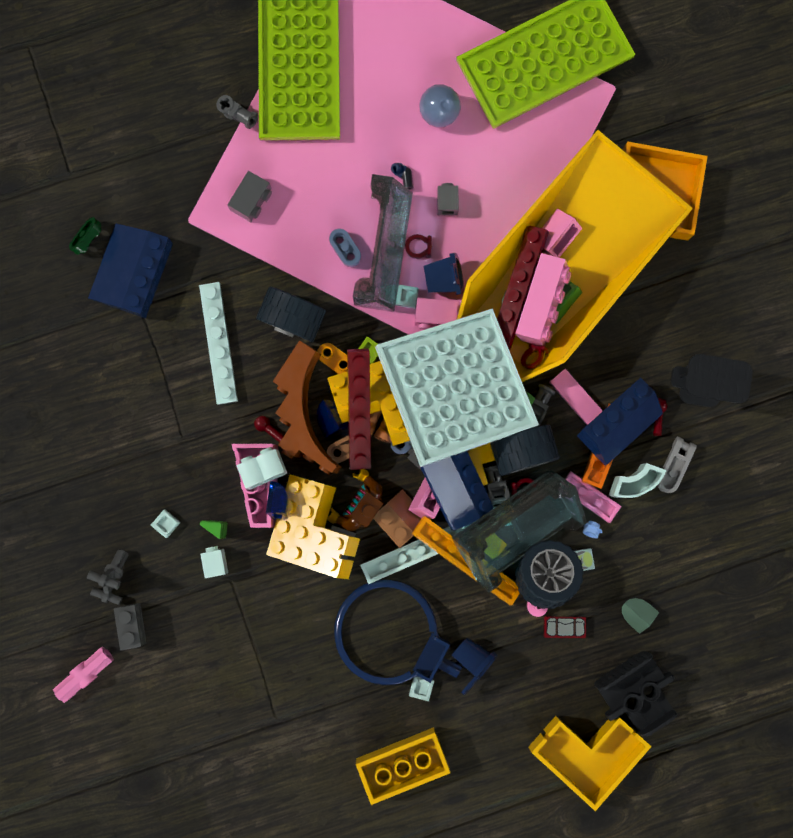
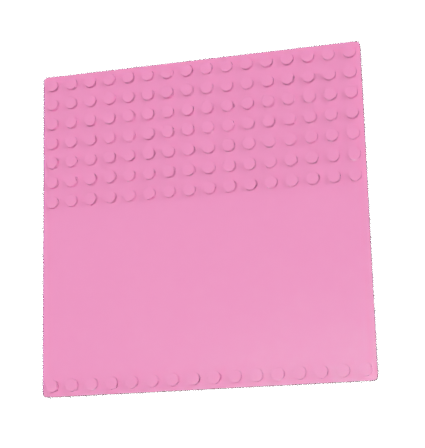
[188,0,616,335]

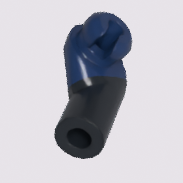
[391,163,414,190]

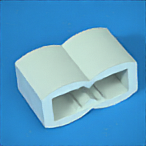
[237,447,287,490]

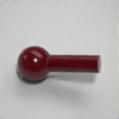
[653,398,667,436]
[254,416,284,443]

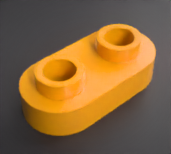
[317,343,348,374]

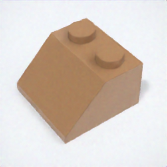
[373,489,421,548]

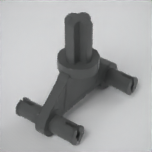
[87,550,129,606]

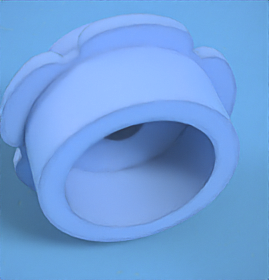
[582,521,603,538]

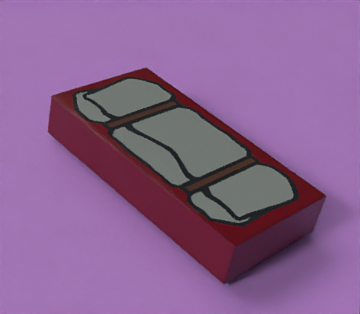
[544,616,586,638]

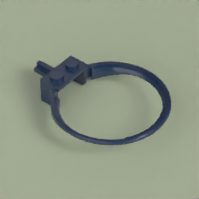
[334,580,462,685]

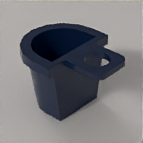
[423,253,464,295]
[452,638,498,695]

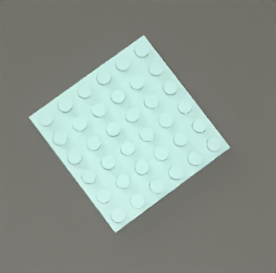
[375,308,539,467]

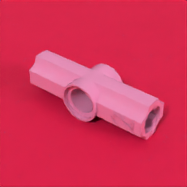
[53,647,114,703]

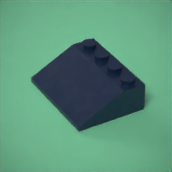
[88,224,173,318]

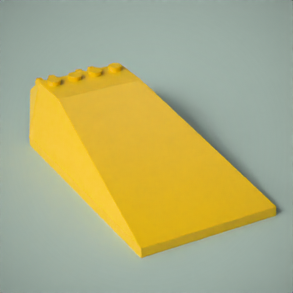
[456,130,693,383]

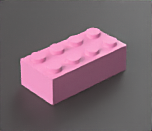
[516,253,571,346]

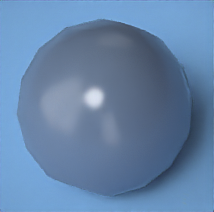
[419,84,461,128]

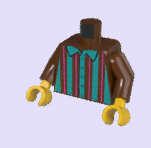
[327,469,383,531]

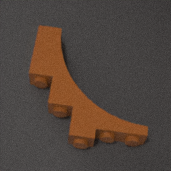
[273,340,341,474]

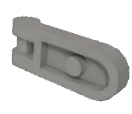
[657,436,697,493]

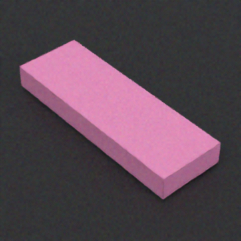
[549,369,603,425]
[559,471,622,523]

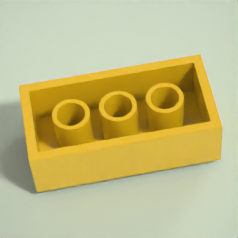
[356,727,450,805]

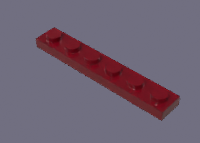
[497,225,549,350]
[347,348,371,470]

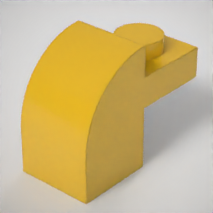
[467,443,495,485]

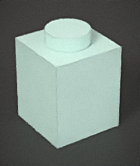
[200,546,228,578]

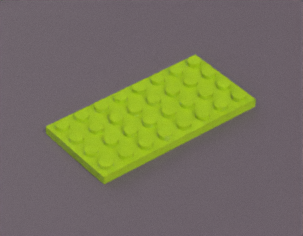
[258,0,340,140]
[456,0,635,129]

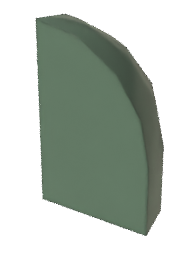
[622,598,659,634]

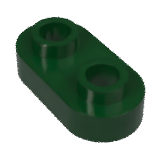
[69,217,102,255]

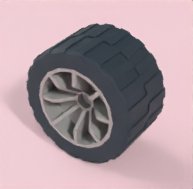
[256,286,326,342]
[490,425,560,476]
[515,540,584,609]

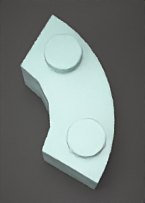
[609,463,666,498]

